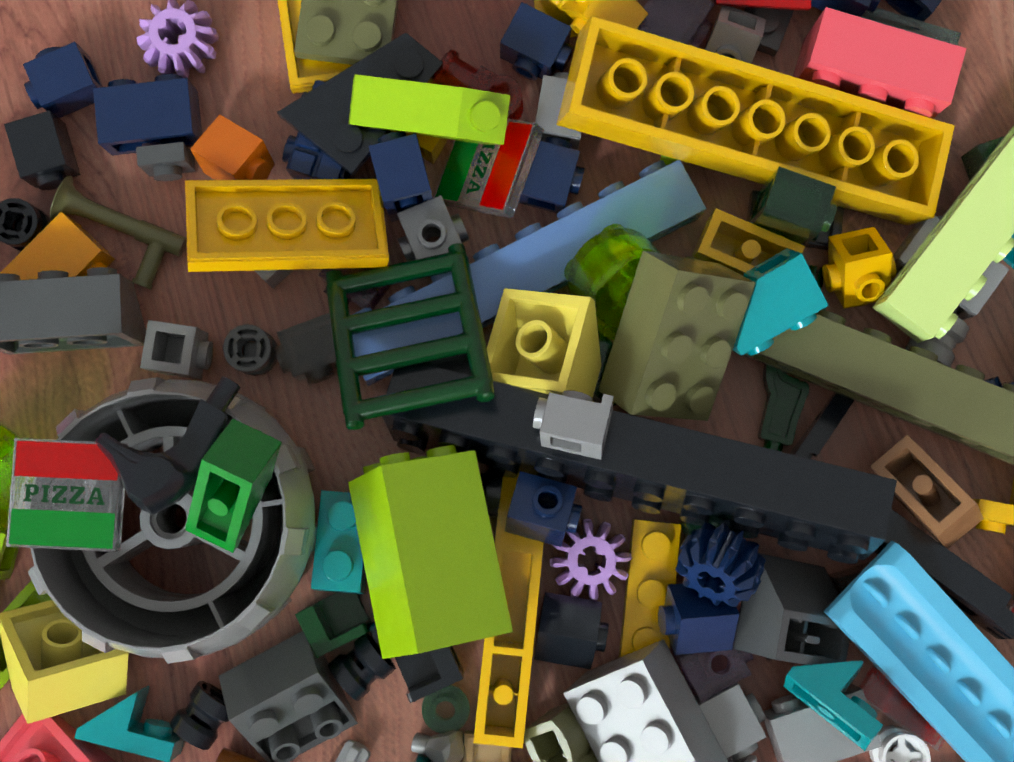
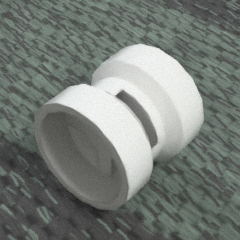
[869,725,931,762]

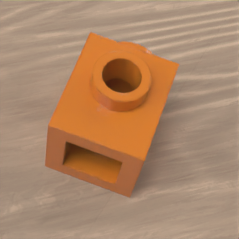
[190,114,275,180]

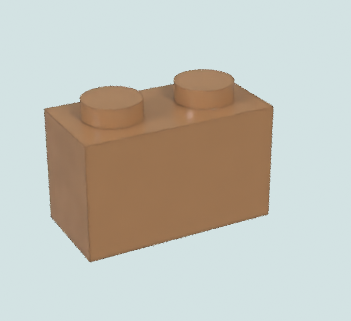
[870,434,984,549]

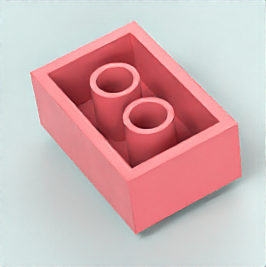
[793,7,967,119]

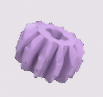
[136,0,219,78]
[549,519,632,601]

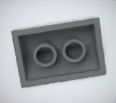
[0,267,146,355]

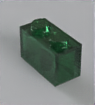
[749,166,837,246]

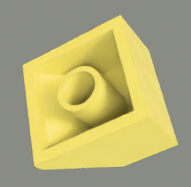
[487,288,602,399]
[0,600,129,724]

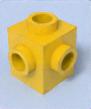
[822,227,896,309]

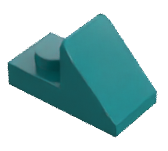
[783,661,883,751]
[74,685,185,762]

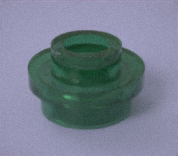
[422,685,470,734]

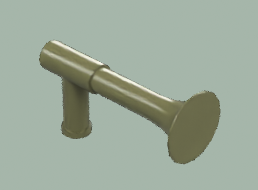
[50,175,187,290]

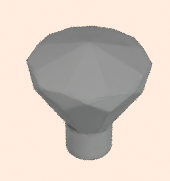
[411,729,464,762]

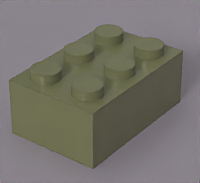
[598,250,756,421]

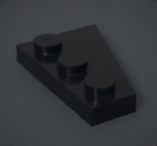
[277,33,443,177]

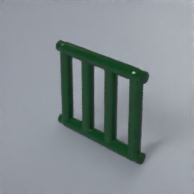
[325,243,495,430]

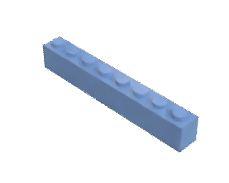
[352,160,706,386]

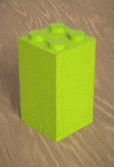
[348,445,513,659]

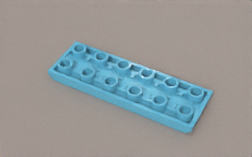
[824,540,1014,762]

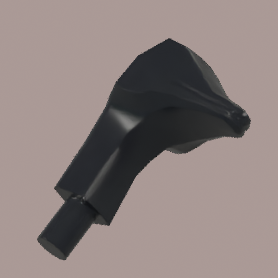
[95,376,241,515]

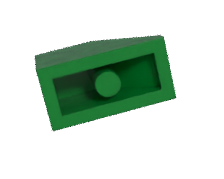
[185,419,282,553]

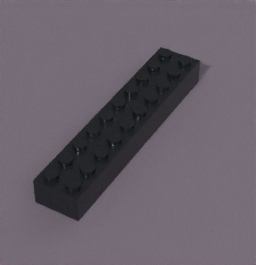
[382,363,897,564]

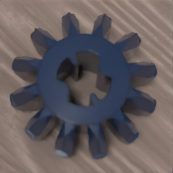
[675,522,766,607]

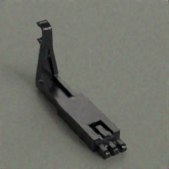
[790,392,1014,639]

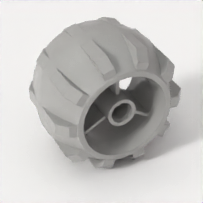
[20,377,318,664]

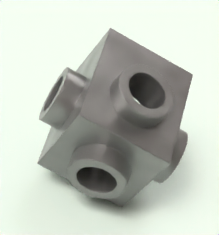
[397,195,469,261]

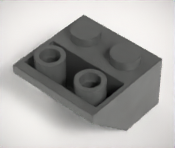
[733,553,850,665]
[219,631,358,762]

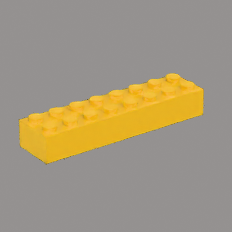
[556,16,955,226]

